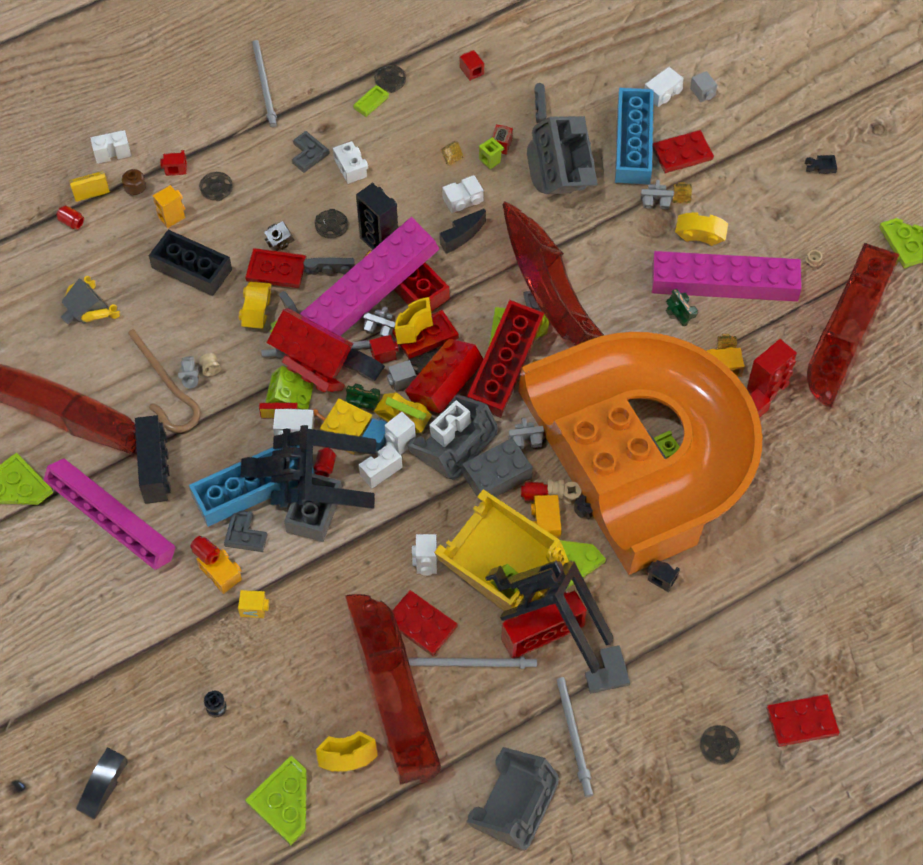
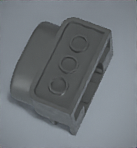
[527,116,598,194]

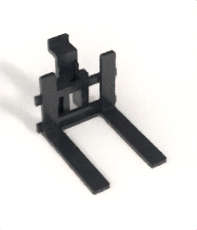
[240,425,376,509]
[485,560,613,674]

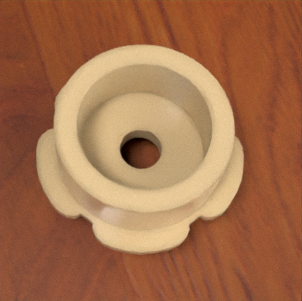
[805,250,823,267]

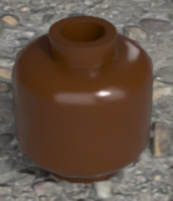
[121,169,146,195]

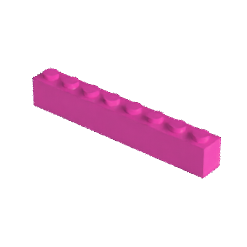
[43,458,176,570]

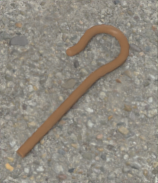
[128,329,201,433]

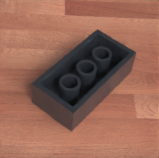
[356,182,399,250]
[148,229,232,296]
[135,415,171,504]

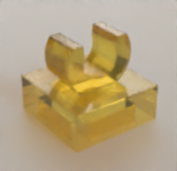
[441,141,464,165]
[672,182,692,203]
[716,333,737,350]

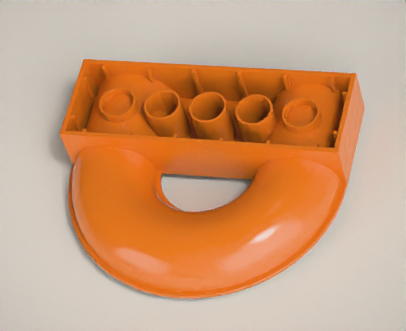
[518,332,763,575]

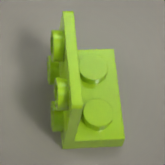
[265,365,314,410]

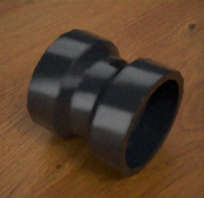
[204,691,227,718]

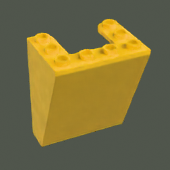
[434,489,569,617]

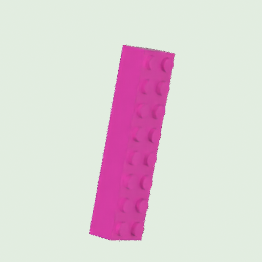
[300,216,439,336]
[652,251,802,302]

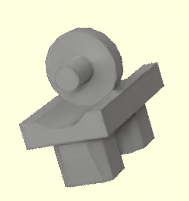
[640,180,674,209]
[363,306,395,337]
[178,356,200,388]
[508,417,544,449]

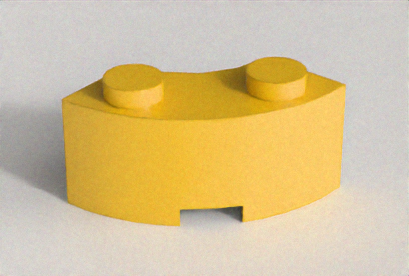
[675,212,728,246]
[239,282,271,328]
[395,297,433,344]
[374,392,432,433]
[316,731,378,772]

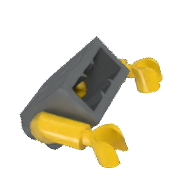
[61,276,120,324]

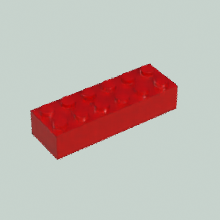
[467,300,544,418]

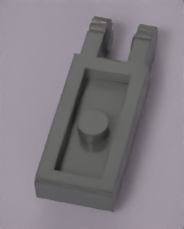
[534,83,547,123]
[303,257,355,275]

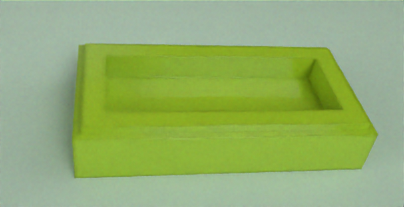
[353,85,389,117]
[385,397,426,420]

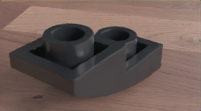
[343,348,385,382]

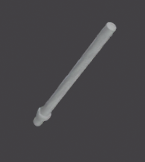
[252,40,277,127]
[401,657,537,669]

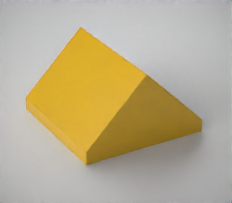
[69,171,110,202]

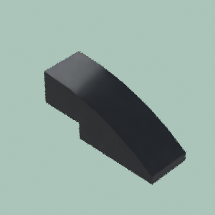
[439,208,486,254]
[76,747,128,820]

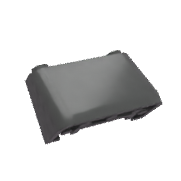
[407,394,498,480]
[466,747,559,850]

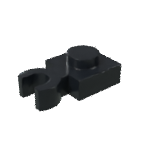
[805,155,837,174]

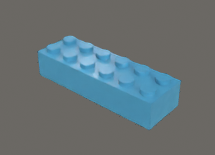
[615,88,654,185]
[189,446,314,527]

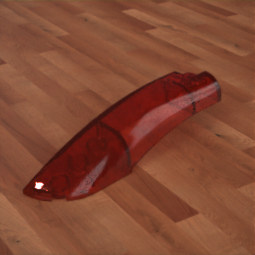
[502,201,604,346]
[807,243,899,409]
[0,363,136,455]
[345,594,441,785]

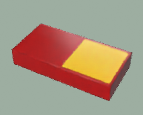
[259,403,298,419]

